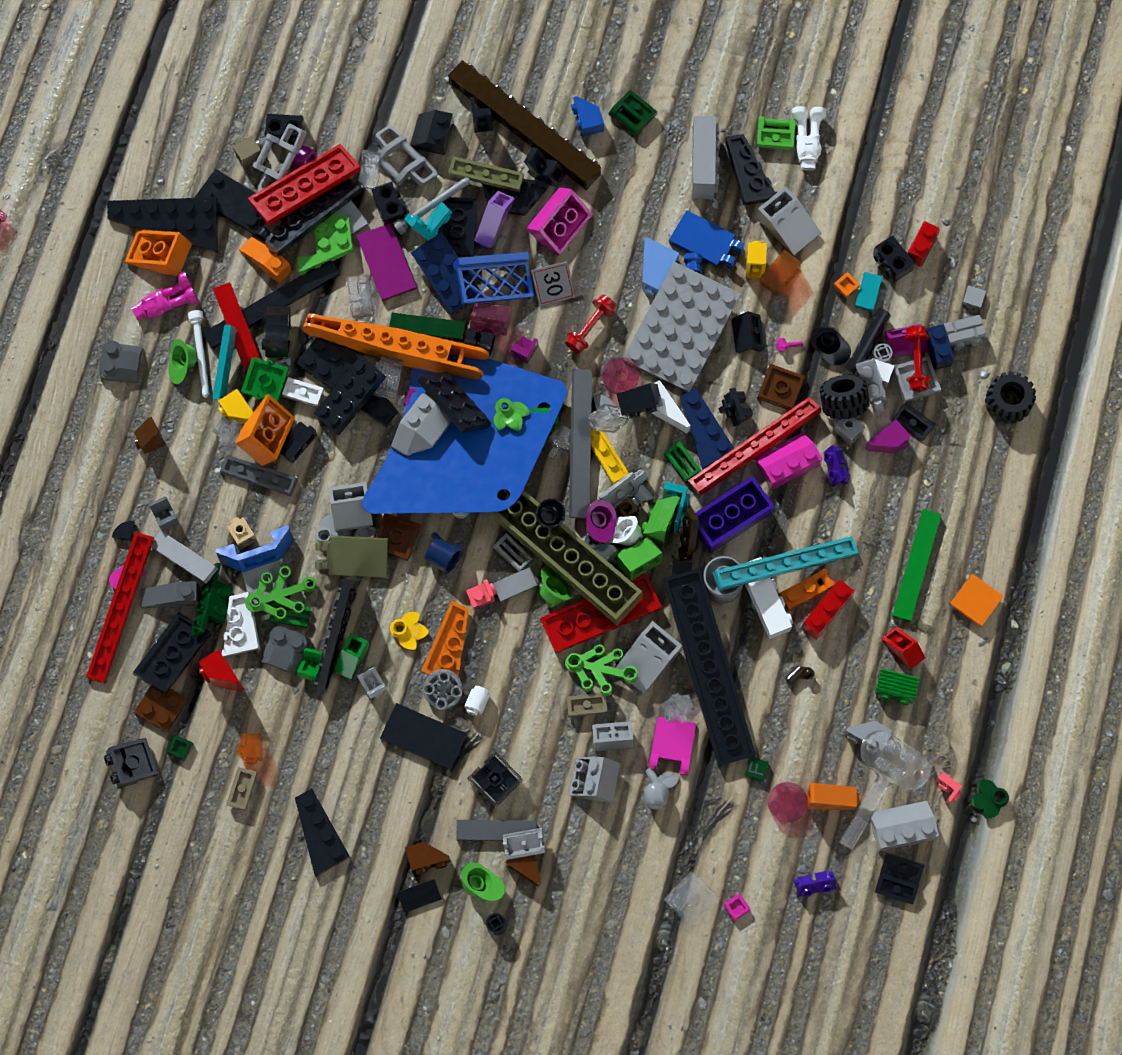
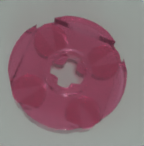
[602,357,639,394]

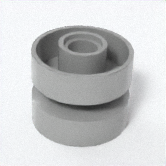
[703,556,743,604]

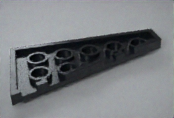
[265,178,362,256]
[107,197,218,253]
[296,337,397,427]

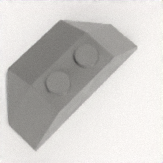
[391,392,452,456]

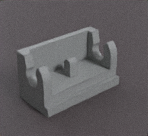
[592,721,633,751]
[503,828,546,860]

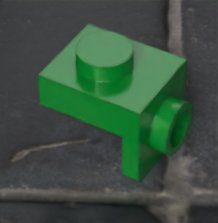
[297,648,324,682]

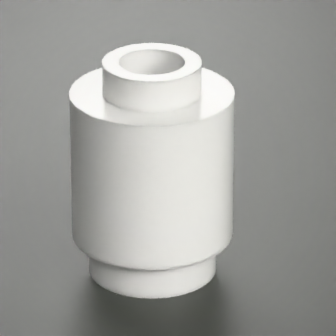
[464,686,489,716]

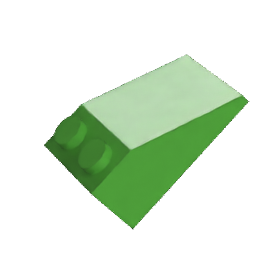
[641,496,680,548]

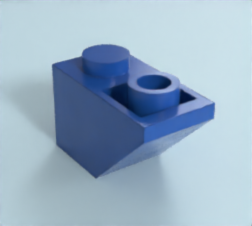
[571,96,604,137]

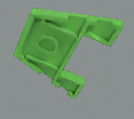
[297,214,353,275]

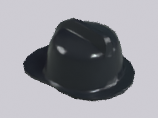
[811,326,851,365]

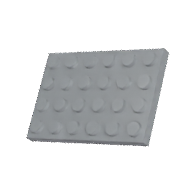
[623,261,741,393]

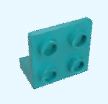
[404,202,452,241]
[663,482,691,533]

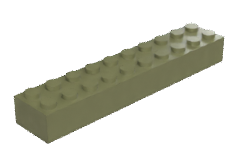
[486,489,643,625]

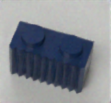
[927,324,954,370]

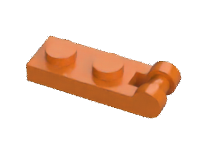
[779,568,835,611]

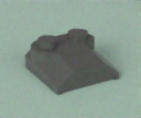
[99,341,143,383]
[260,626,311,676]

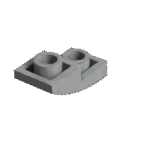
[493,568,538,601]

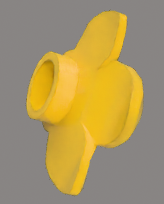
[390,612,429,650]

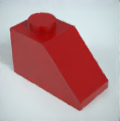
[881,627,925,670]

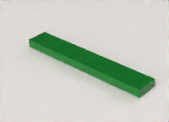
[892,509,941,622]

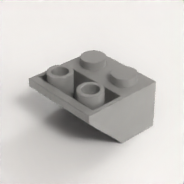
[328,482,373,532]
[569,757,620,802]

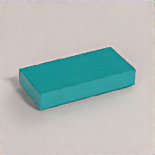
[855,272,883,312]

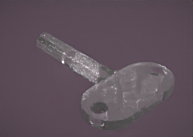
[839,731,930,850]

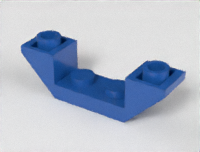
[215,525,294,572]

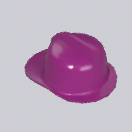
[586,500,616,543]

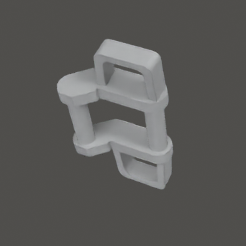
[252,124,306,191]
[374,125,437,187]

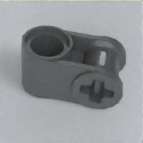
[584,534,619,564]

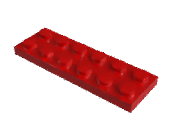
[248,144,361,226]
[540,573,662,654]

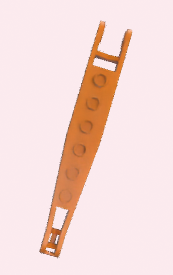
[303,314,489,380]

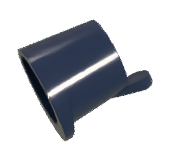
[425,532,464,574]

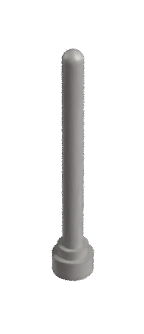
[393,177,470,235]

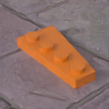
[421,601,469,676]

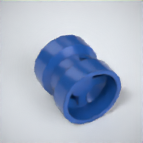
[684,253,702,274]

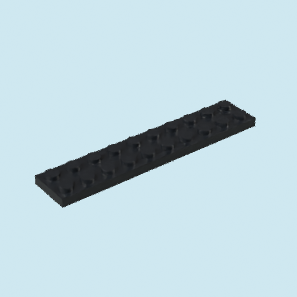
[663,568,756,767]

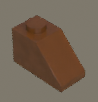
[134,417,165,454]

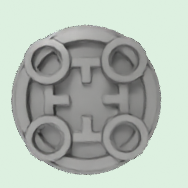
[423,669,463,710]

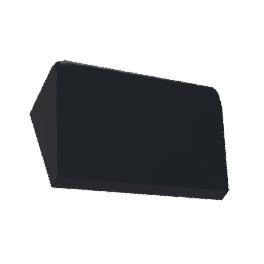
[893,403,936,441]
[397,879,442,913]

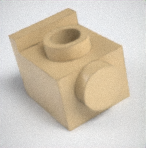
[227,517,257,550]

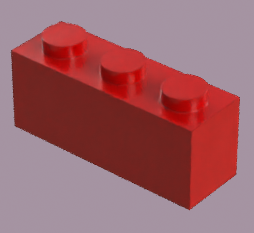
[801,579,855,640]

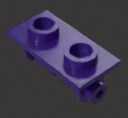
[823,445,850,487]
[794,870,836,897]

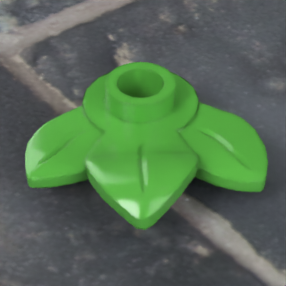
[493,398,530,431]

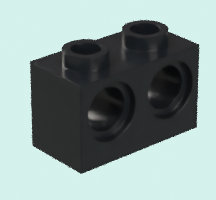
[265,114,305,145]
[371,182,407,225]
[873,235,915,282]

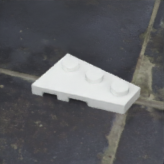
[222,592,260,658]

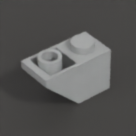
[844,721,892,754]

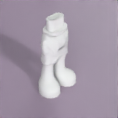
[792,106,826,171]

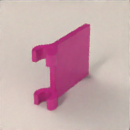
[649,717,696,776]

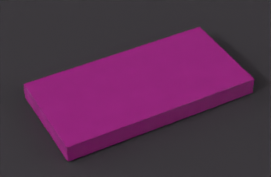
[356,223,417,302]

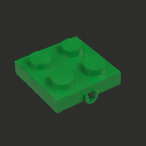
[241,357,289,402]

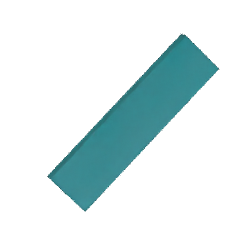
[213,325,237,401]

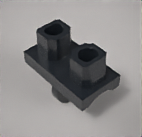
[719,388,752,427]

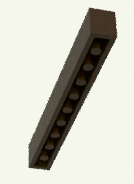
[448,60,601,190]

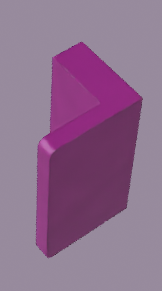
[885,324,928,359]

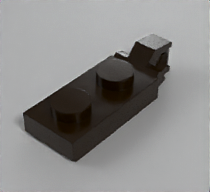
[678,509,699,561]

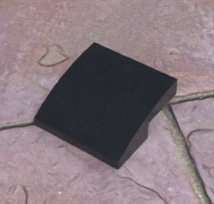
[875,852,925,904]

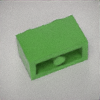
[617,537,662,581]

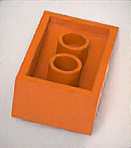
[125,230,192,276]
[235,394,295,466]

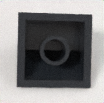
[410,110,454,155]

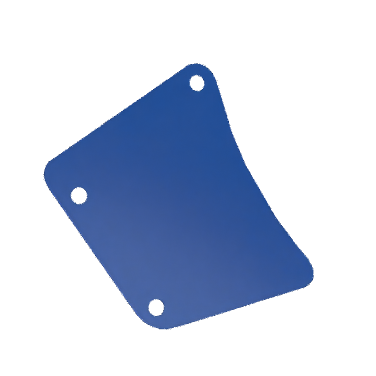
[362,354,567,514]

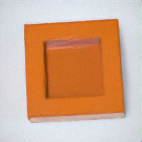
[833,272,860,299]

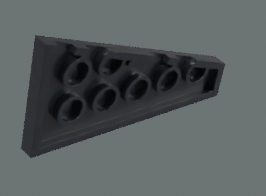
[314,576,362,694]

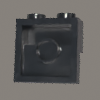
[104,738,158,789]

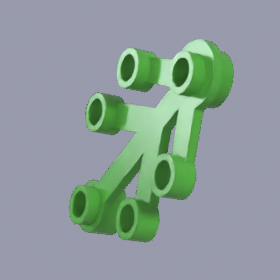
[245,566,317,620]
[565,644,638,696]

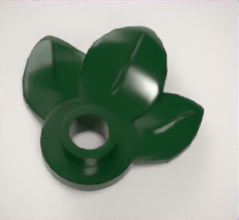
[969,779,1009,819]

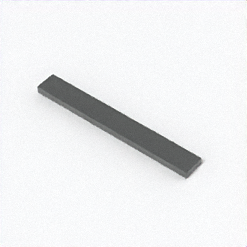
[569,368,592,520]

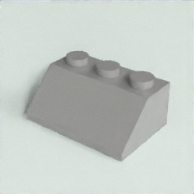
[869,801,939,852]

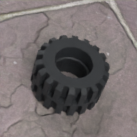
[985,372,1036,424]
[820,374,870,420]

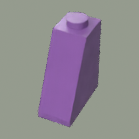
[474,191,515,248]

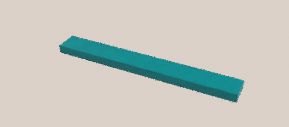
[713,536,859,591]

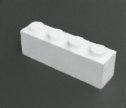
[745,557,793,639]

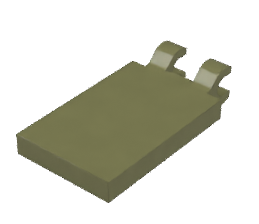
[315,535,388,578]

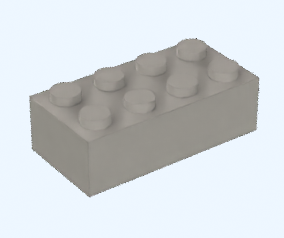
[692,116,720,199]

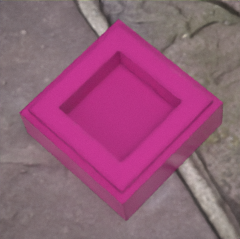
[723,893,751,922]

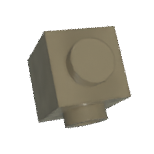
[233,136,263,168]

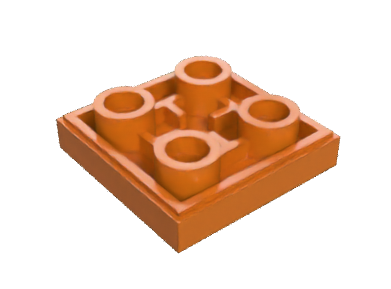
[949,574,1004,627]

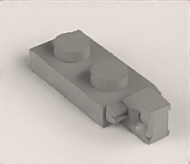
[856,359,887,413]
[598,469,649,509]

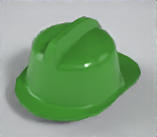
[169,339,197,384]
[540,566,571,608]
[461,862,505,902]

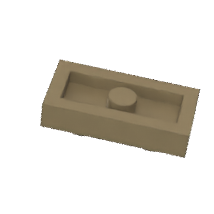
[566,693,607,717]
[226,767,258,811]

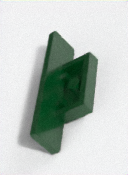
[191,562,233,637]

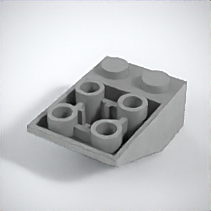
[756,186,821,256]
[616,621,683,694]

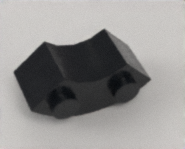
[262,306,291,357]

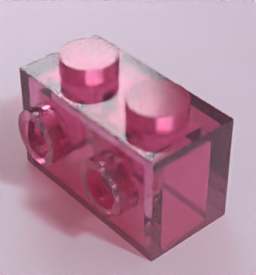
[470,302,512,336]

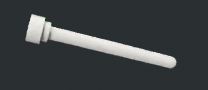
[188,310,210,398]

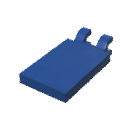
[669,210,744,269]

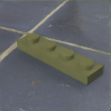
[448,156,524,192]

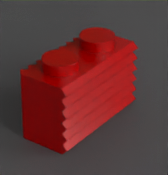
[907,221,940,267]

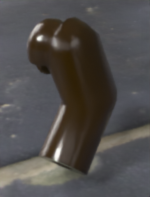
[785,666,815,685]

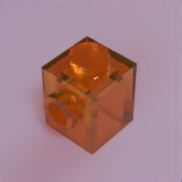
[237,734,263,764]

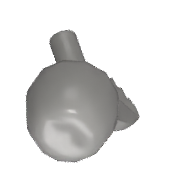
[644,767,679,810]

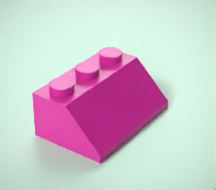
[526,187,593,255]
[753,432,823,490]

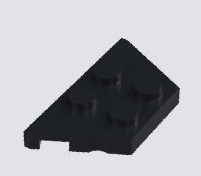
[481,179,549,216]

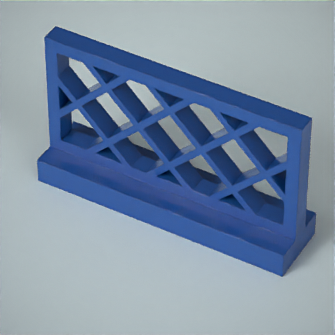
[453,252,534,305]

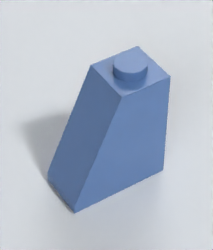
[642,237,679,296]

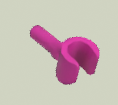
[775,338,803,352]

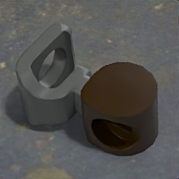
[617,485,655,517]

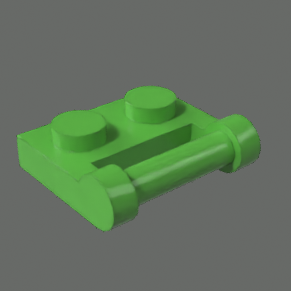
[757,116,795,150]

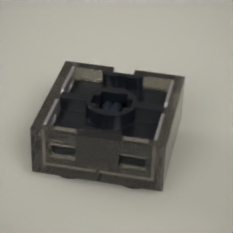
[467,751,523,808]

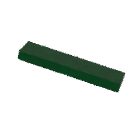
[389,313,466,341]

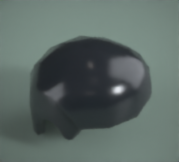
[535,498,565,529]

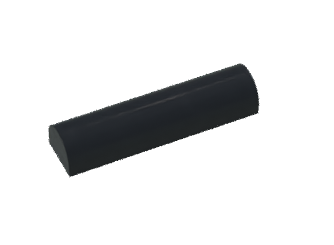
[842,307,891,376]

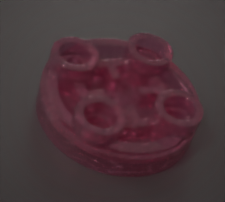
[768,782,808,822]

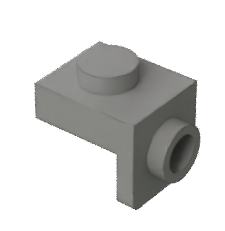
[356,666,387,698]

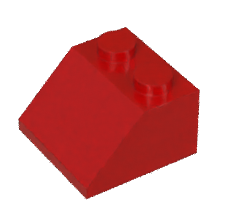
[199,649,245,692]

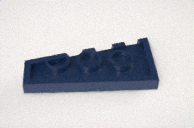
[680,388,734,470]

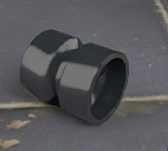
[464,328,495,357]

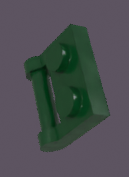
[608,90,657,137]

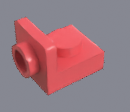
[466,579,497,609]
[936,772,962,804]

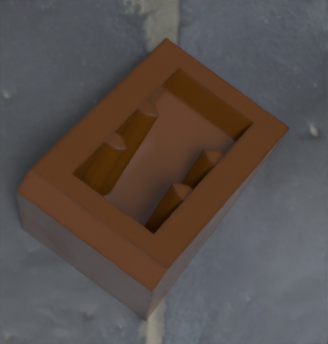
[505,855,541,887]

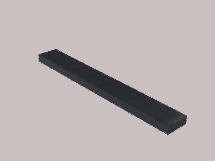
[203,260,341,350]

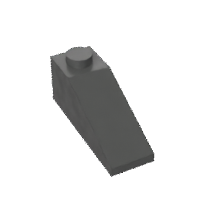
[141,581,200,608]

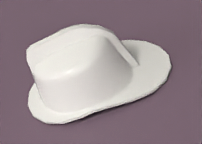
[608,516,644,546]

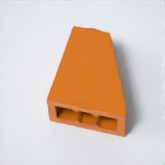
[807,783,860,810]

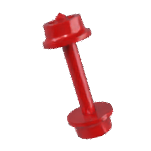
[565,294,616,354]
[904,325,932,392]

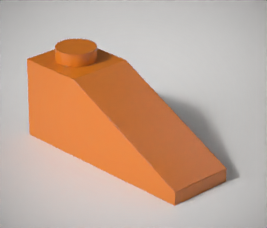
[239,237,292,284]

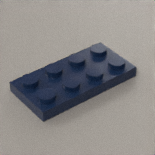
[410,232,480,315]

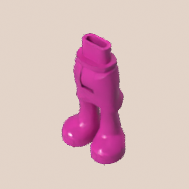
[131,272,199,320]

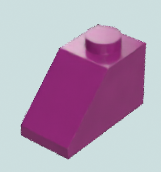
[865,419,911,453]

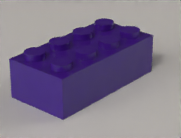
[696,476,775,554]

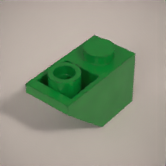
[334,633,370,680]

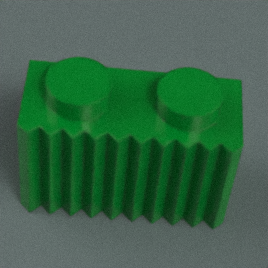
[874,668,920,705]

